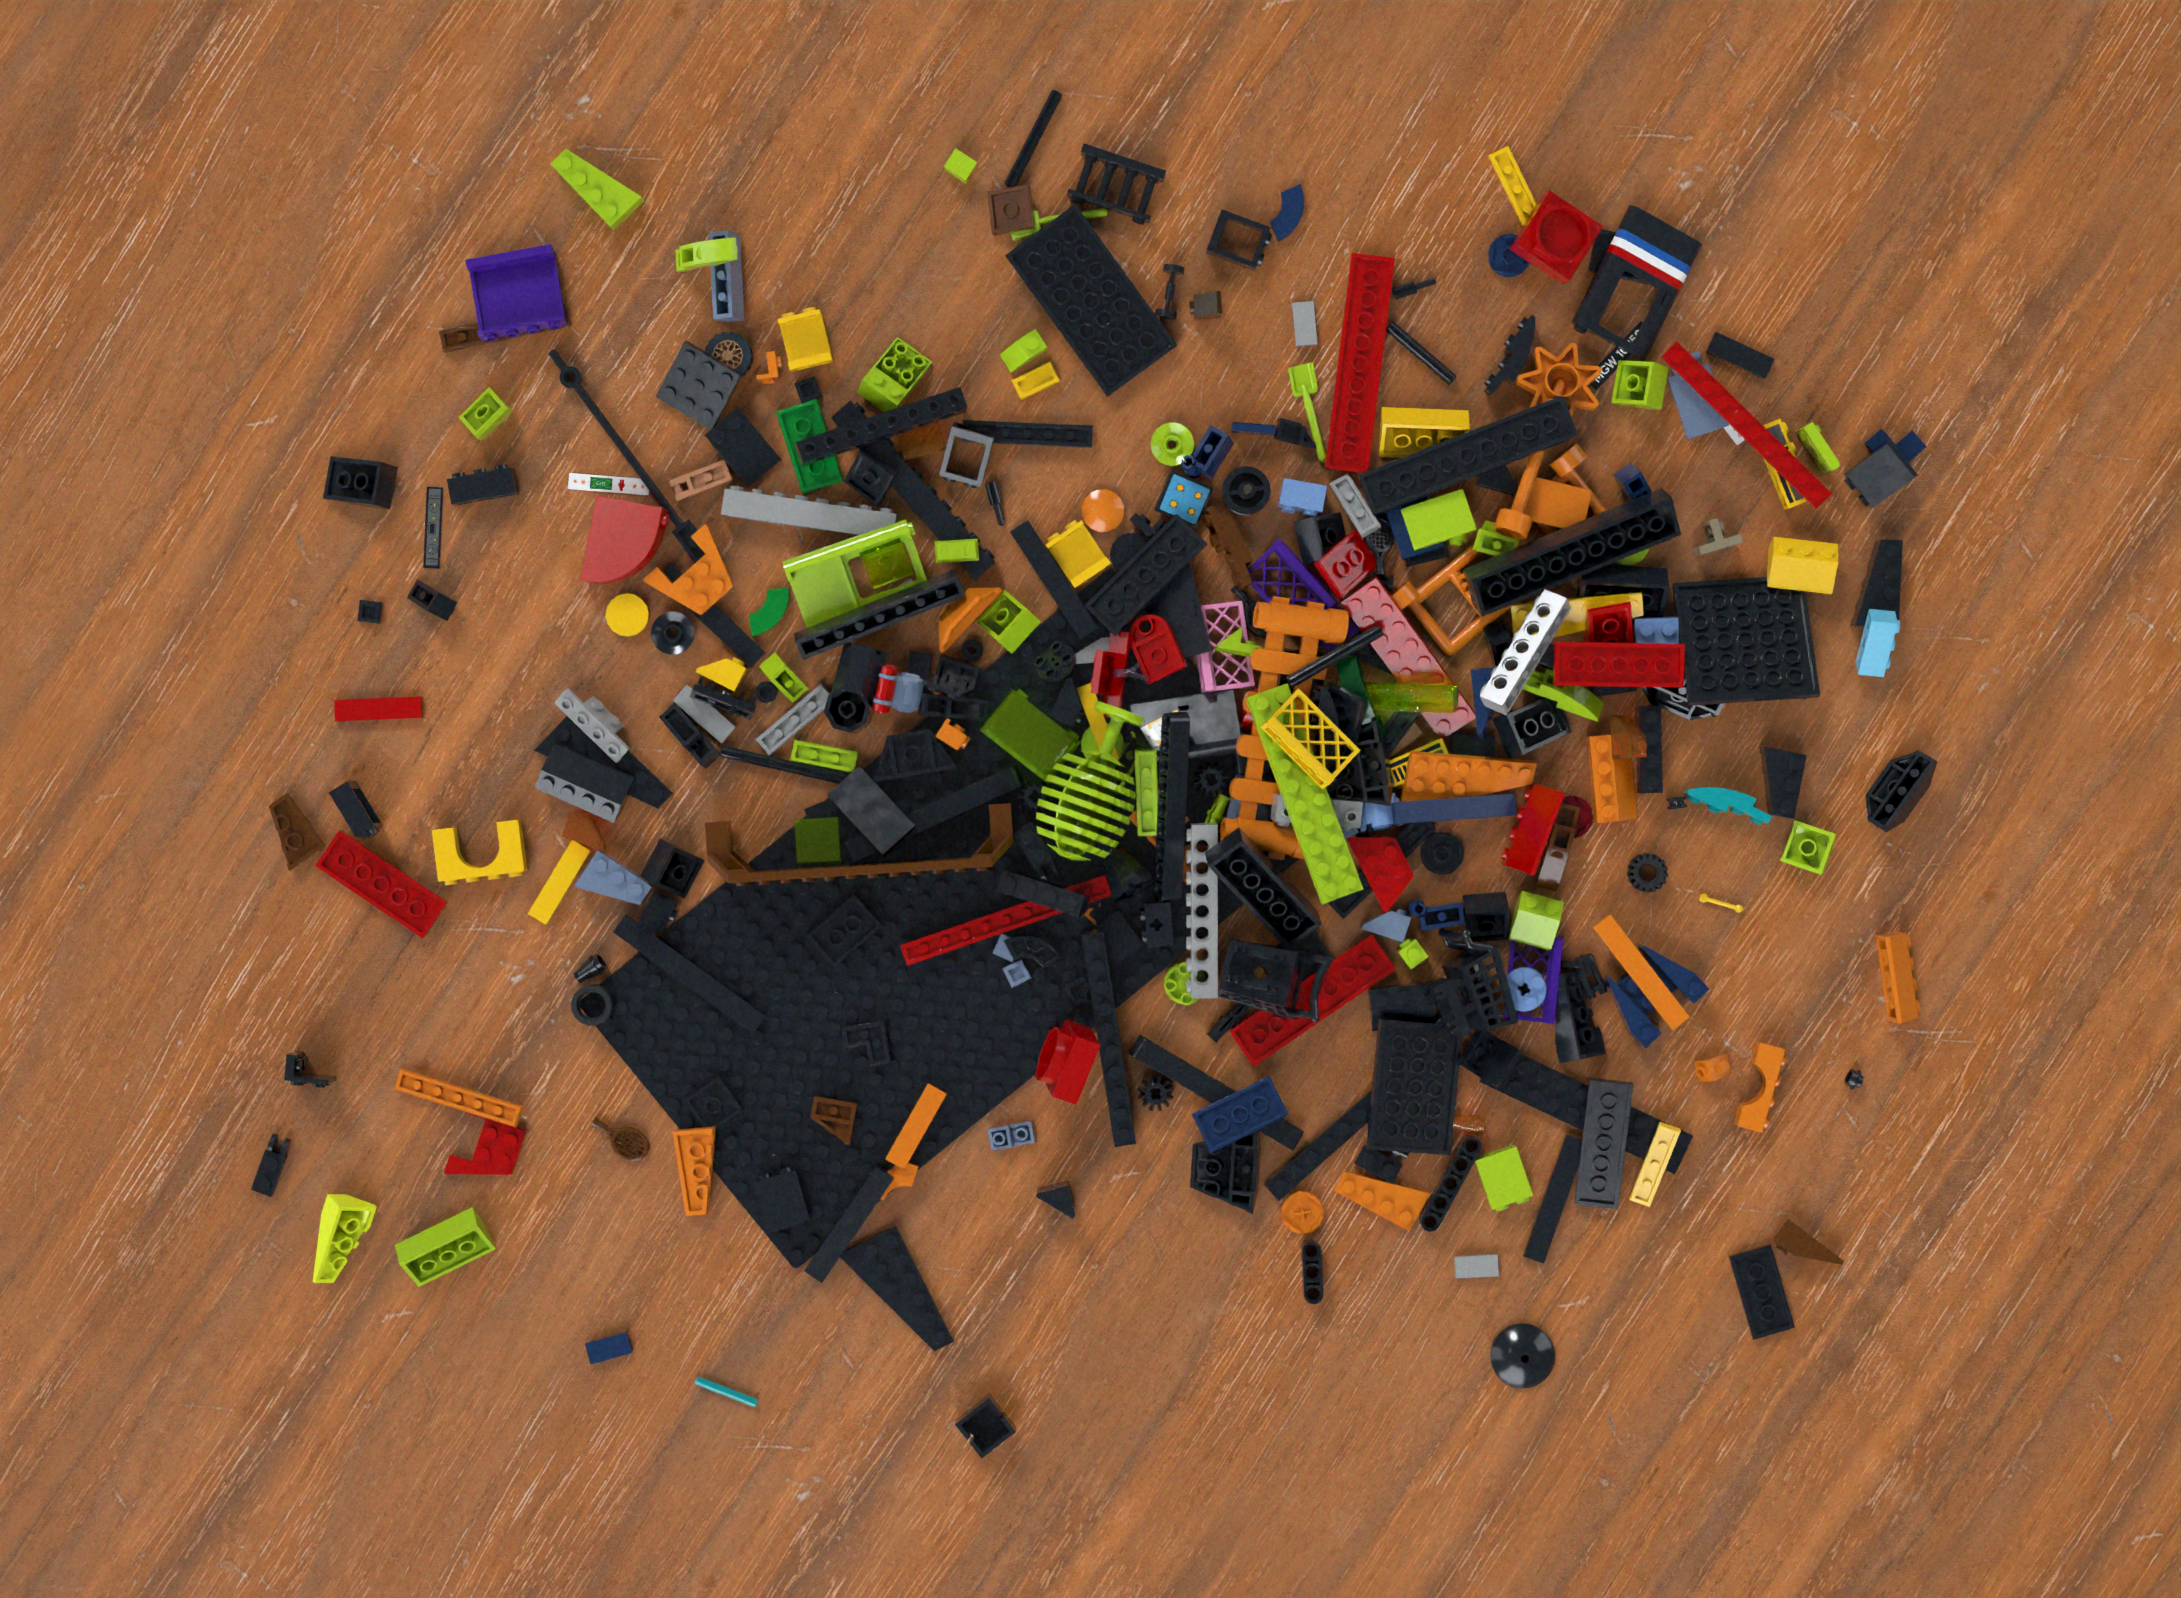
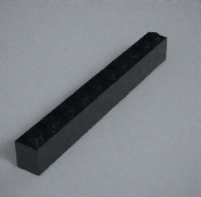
[831,400,995,581]
[1080,928,1136,1147]

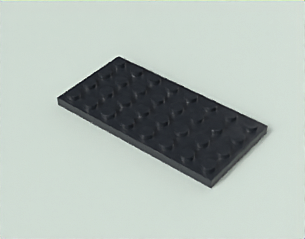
[1005,204,1178,397]

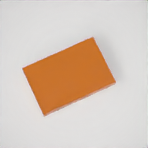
[1524,477,1592,529]

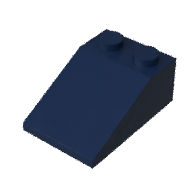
[1471,667,1505,740]

